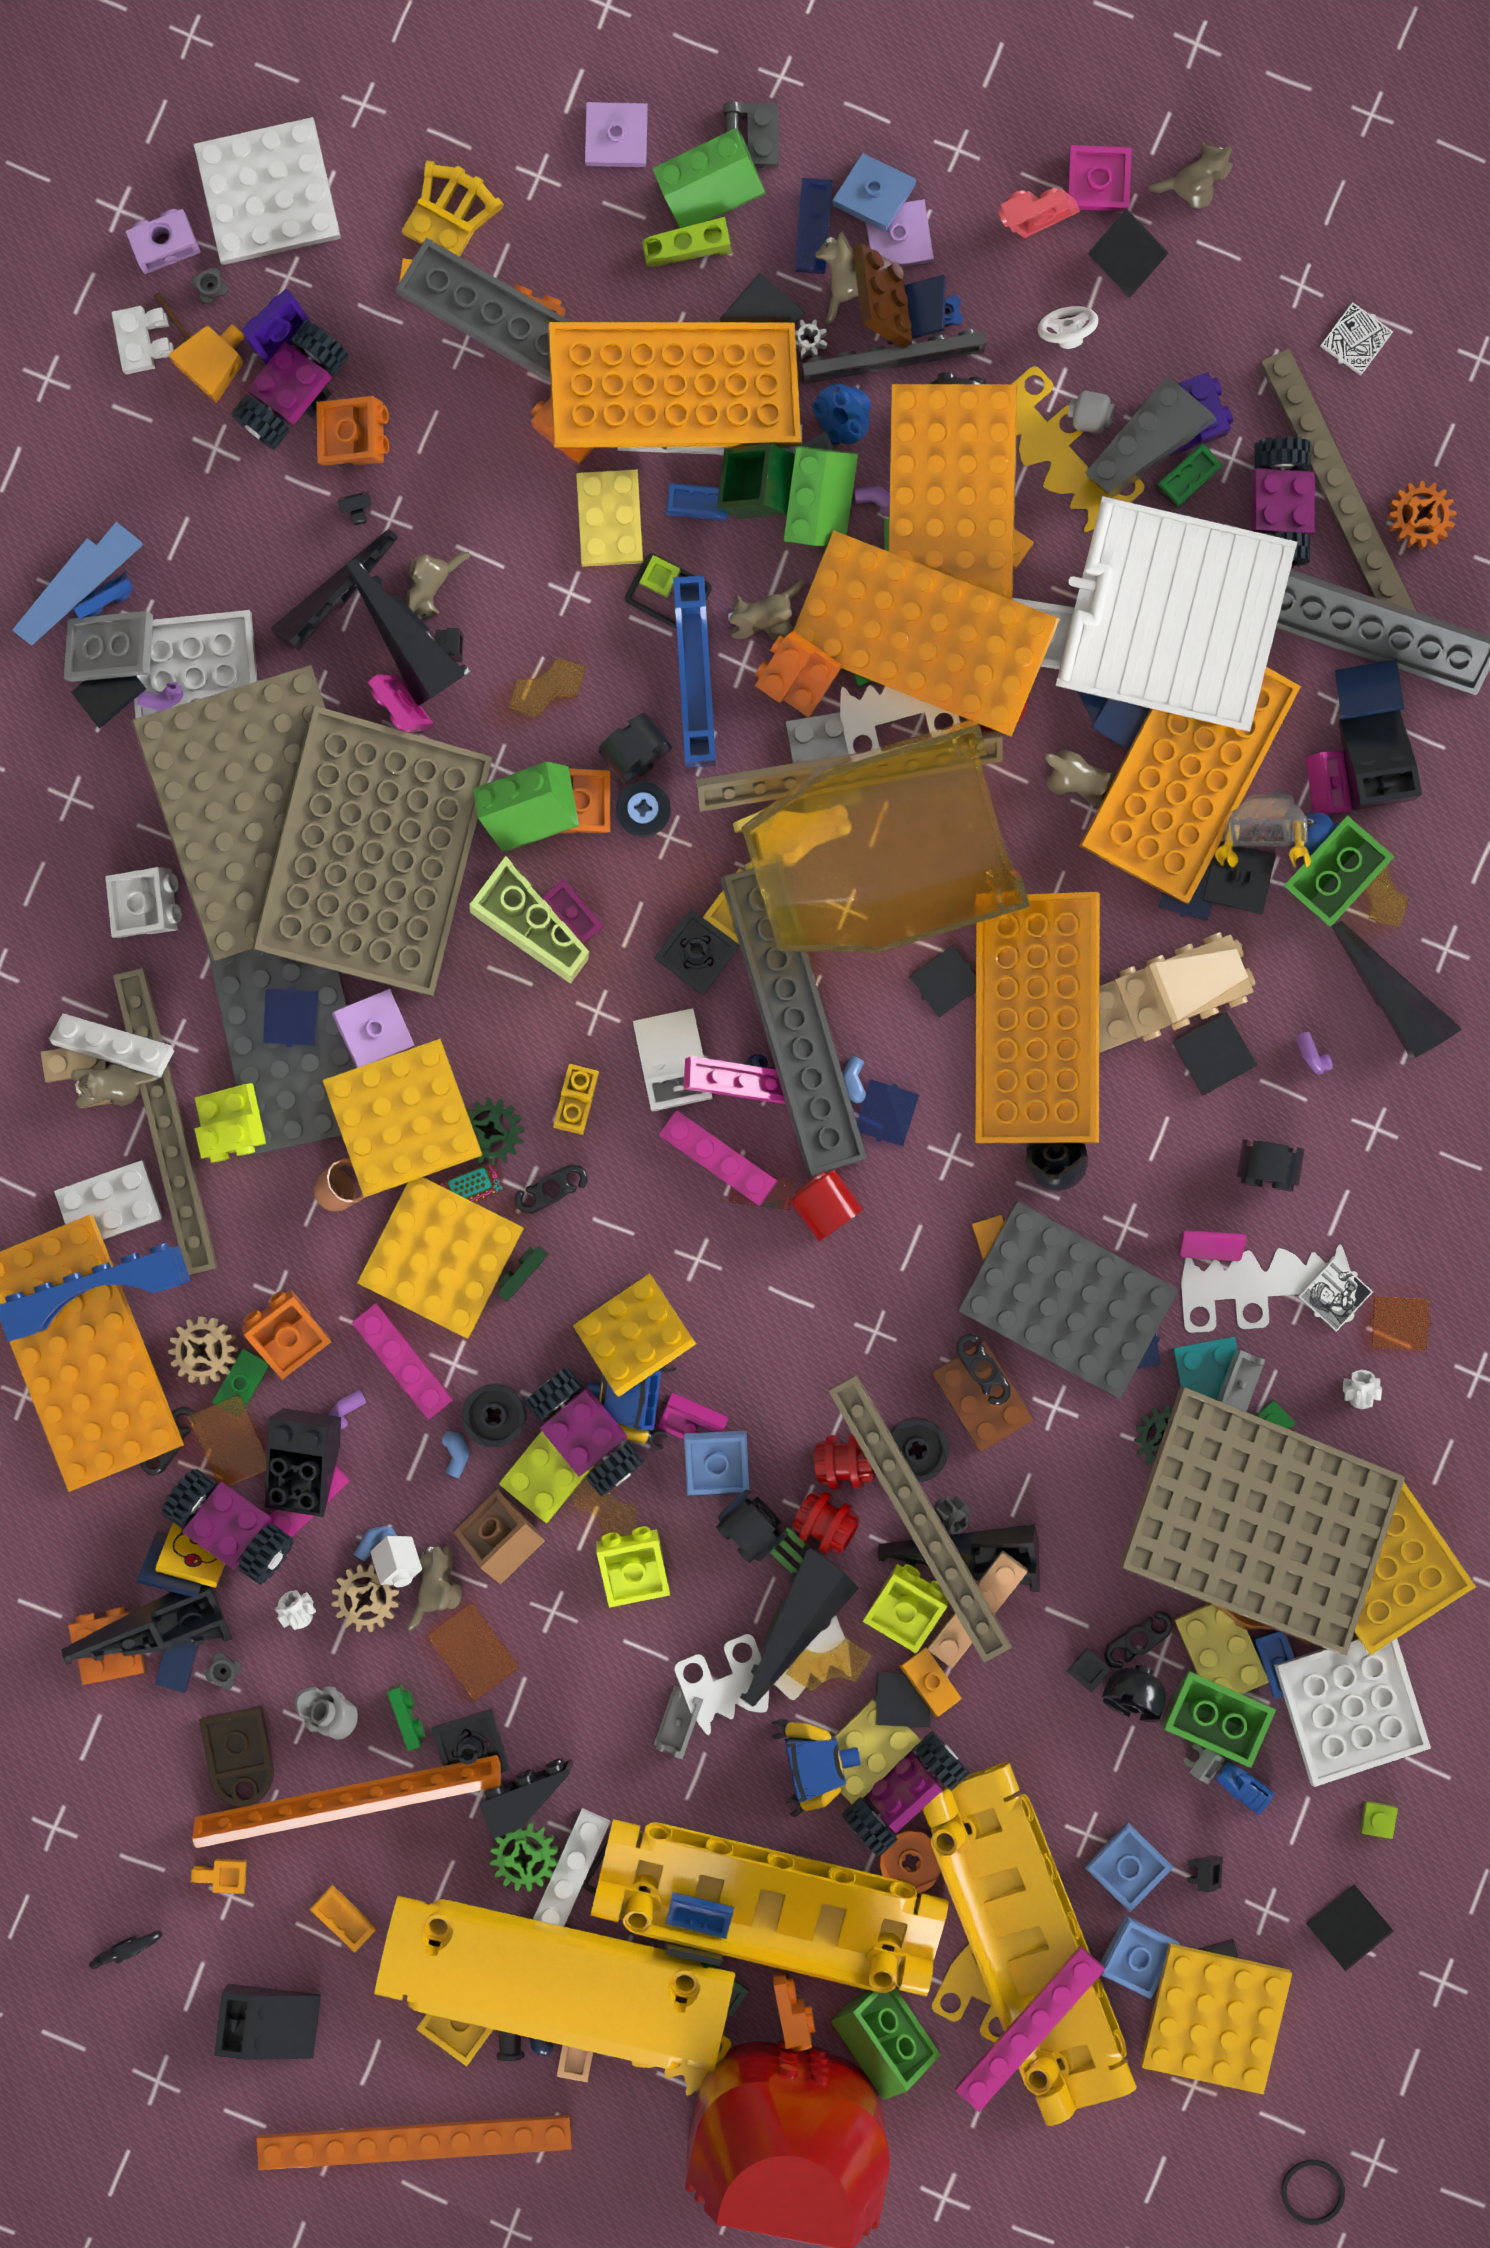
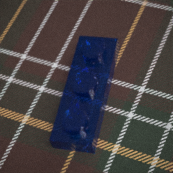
[795,178,833,274]

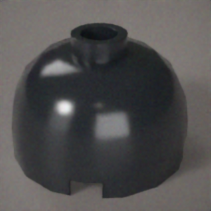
[1025,1143,1088,1191]
[1102,1665,1166,1723]

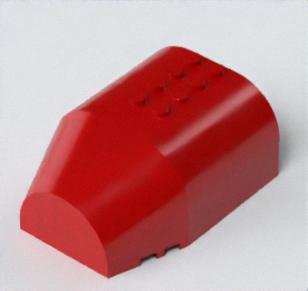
[685,2040,890,2248]

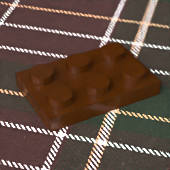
[852,243,913,349]

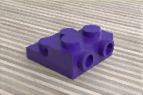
[241,289,310,364]
[1170,372,1233,457]

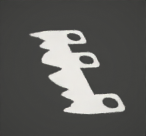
[840,685,961,754]
[1181,1244,1354,1333]
[675,1615,851,1736]

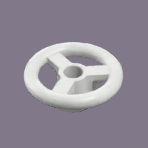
[1038,306,1098,349]

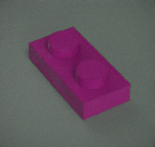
[542,879,604,945]

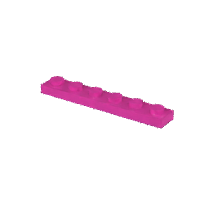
[955,1946,1105,2112]

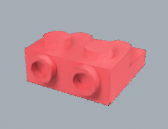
[998,188,1080,238]

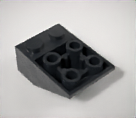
[1338,710,1422,810]
[264,1408,341,1517]
[479,1758,573,1839]
[214,1984,321,2060]

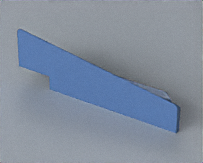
[12,522,142,645]

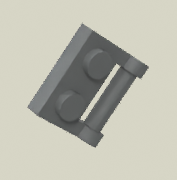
[723,102,779,168]

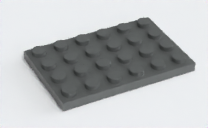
[957,1201,1179,1399]

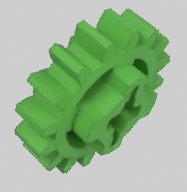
[490,1821,558,1891]

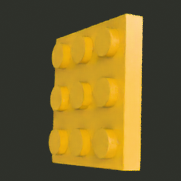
[573,1273,696,1397]

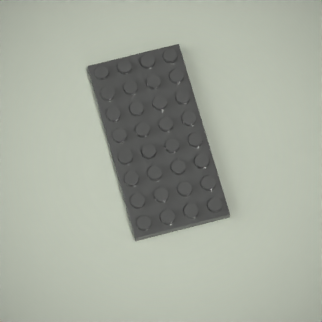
[206,943,356,1155]

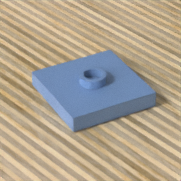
[833,153,916,232]
[684,1431,749,1496]
[1084,1821,1174,1912]
[1100,1915,1180,1999]

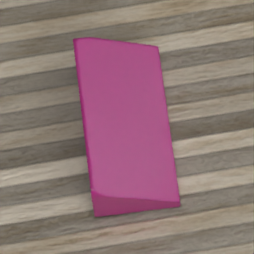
[1306,751,1352,815]
[1179,1230,1247,1261]
[657,1393,728,1439]

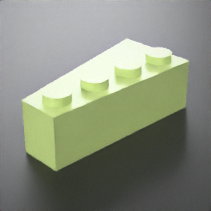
[469,856,589,984]

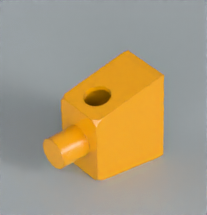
[168,324,244,403]

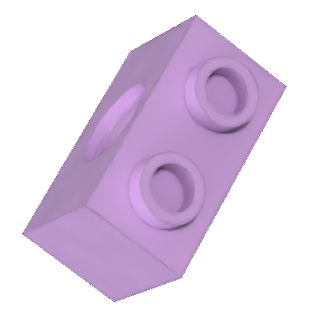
[126,209,201,274]

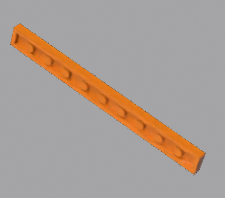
[192,1755,501,1848]
[257,2114,572,2170]

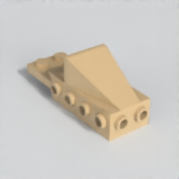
[1099,932,1255,1053]

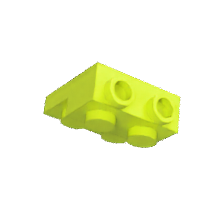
[194,1083,266,1163]
[596,1526,670,1608]
[863,1564,949,1654]

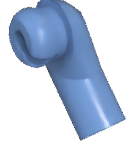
[842,1056,866,1103]
[442,1431,470,1478]
[353,1526,397,1562]

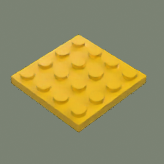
[322,1039,482,1198]
[357,1177,524,1339]
[1354,1482,1476,1655]
[1140,1943,1292,2095]

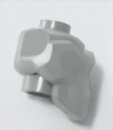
[295,1686,358,1740]

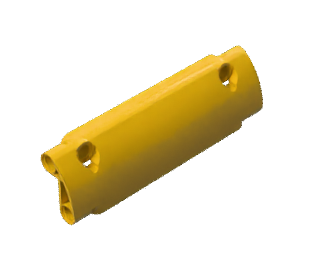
[922,1762,1137,2126]
[590,1819,949,1997]
[375,1896,735,2072]

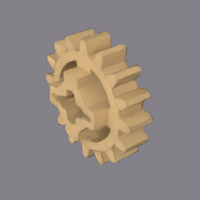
[168,1317,238,1384]
[332,1563,400,1632]

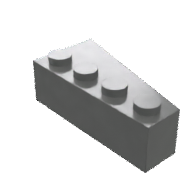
[1085,376,1217,498]

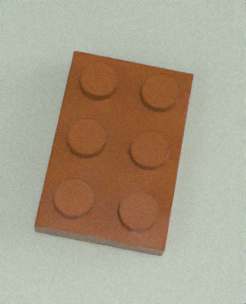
[931,1340,1033,1452]

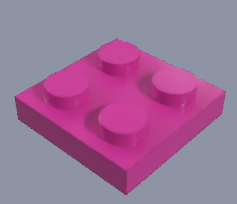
[1068,145,1132,212]
[368,675,434,732]

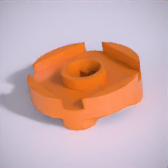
[879,1829,940,1894]

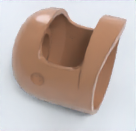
[313,1158,364,1212]

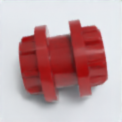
[814,1434,876,1490]
[793,1491,860,1555]

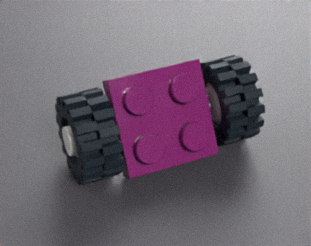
[231,320,349,450]
[1252,436,1315,568]
[525,1367,645,1497]
[162,1468,294,1585]
[842,1731,970,1857]

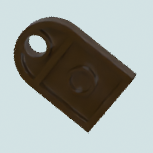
[199,1706,274,1807]

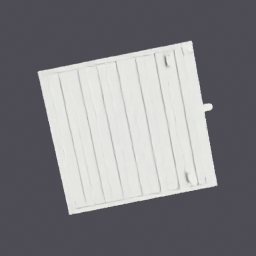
[1056,496,1297,732]

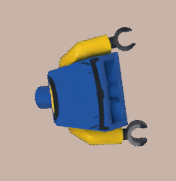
[586,1366,676,1450]
[771,1719,861,1817]

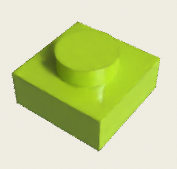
[639,555,681,598]
[1359,1801,1398,1839]

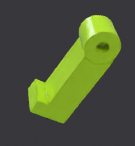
[642,217,732,267]

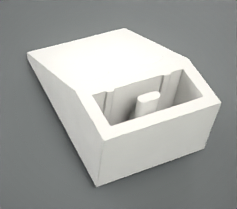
[633,1008,713,1112]

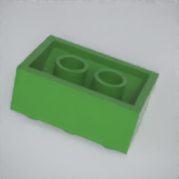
[653,128,766,228]
[784,445,858,546]
[473,762,579,852]
[1284,815,1394,927]
[1160,1671,1276,1768]
[831,1987,941,2100]

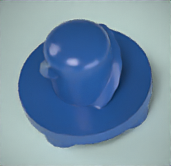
[812,384,871,445]

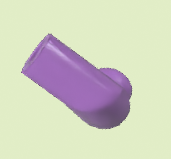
[854,486,890,516]
[137,682,183,711]
[1295,1032,1333,1074]
[328,1390,366,1430]

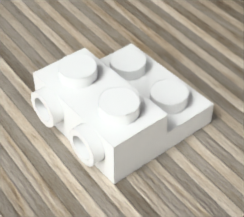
[105,867,182,938]

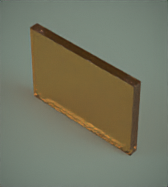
[188,1394,267,1486]
[427,1602,520,1701]

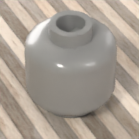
[1068,390,1115,434]

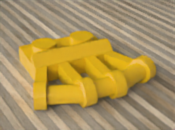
[402,160,504,257]

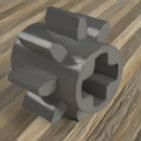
[933,1495,971,1534]

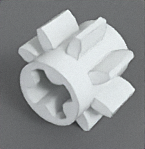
[795,320,827,359]
[1343,1370,1382,1409]
[275,1590,316,1630]

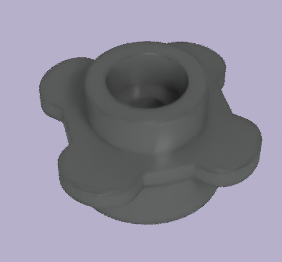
[192,268,228,304]
[205,1653,242,1690]

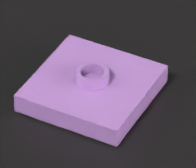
[585,102,648,167]
[865,199,934,267]
[332,989,415,1068]

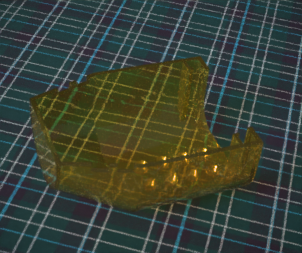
[741,719,1030,953]

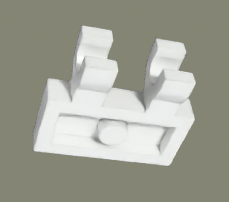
[112,306,174,375]

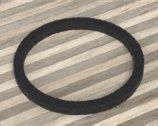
[1281,2160,1345,2225]

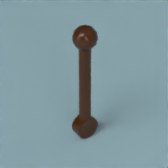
[154,292,192,342]

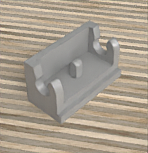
[1217,1349,1265,1412]
[654,1685,703,1759]

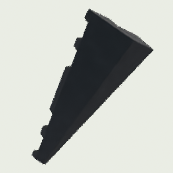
[270,529,398,651]
[345,556,471,706]
[1331,921,1461,1059]
[878,1524,1040,1592]
[740,1545,859,1707]
[61,1584,232,1665]

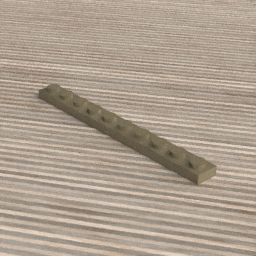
[1260,349,1416,611]
[695,730,1003,812]
[113,968,218,1276]
[828,1374,1012,1663]

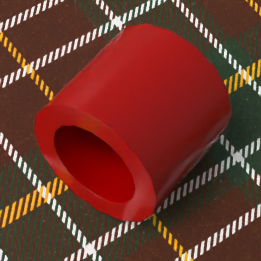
[790,1170,864,1242]

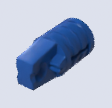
[1216,1762,1274,1815]

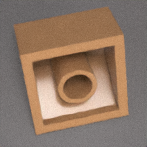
[453,1489,545,1584]

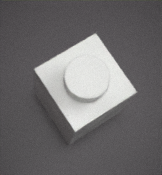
[370,1536,422,1587]

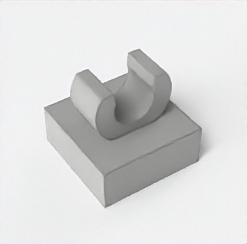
[1183,1744,1226,1784]

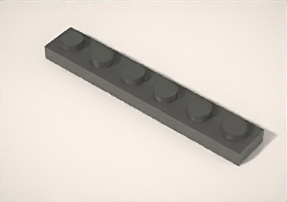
[802,329,986,384]

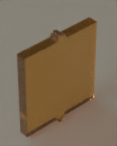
[1370,1296,1431,1350]

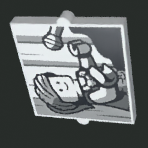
[1298,1257,1373,1332]

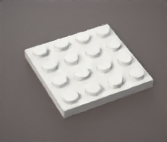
[194,117,341,265]
[134,610,258,744]
[1274,1638,1431,1787]

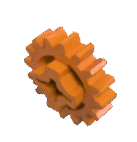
[1387,481,1457,550]

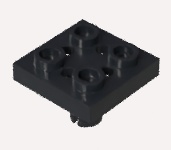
[654,909,740,996]
[431,1708,510,1773]

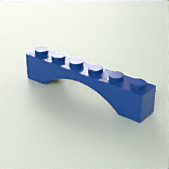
[673,576,716,768]
[0,1243,191,1342]

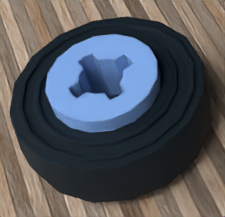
[616,781,671,837]

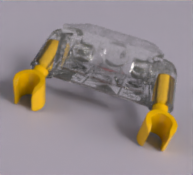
[1215,791,1311,868]

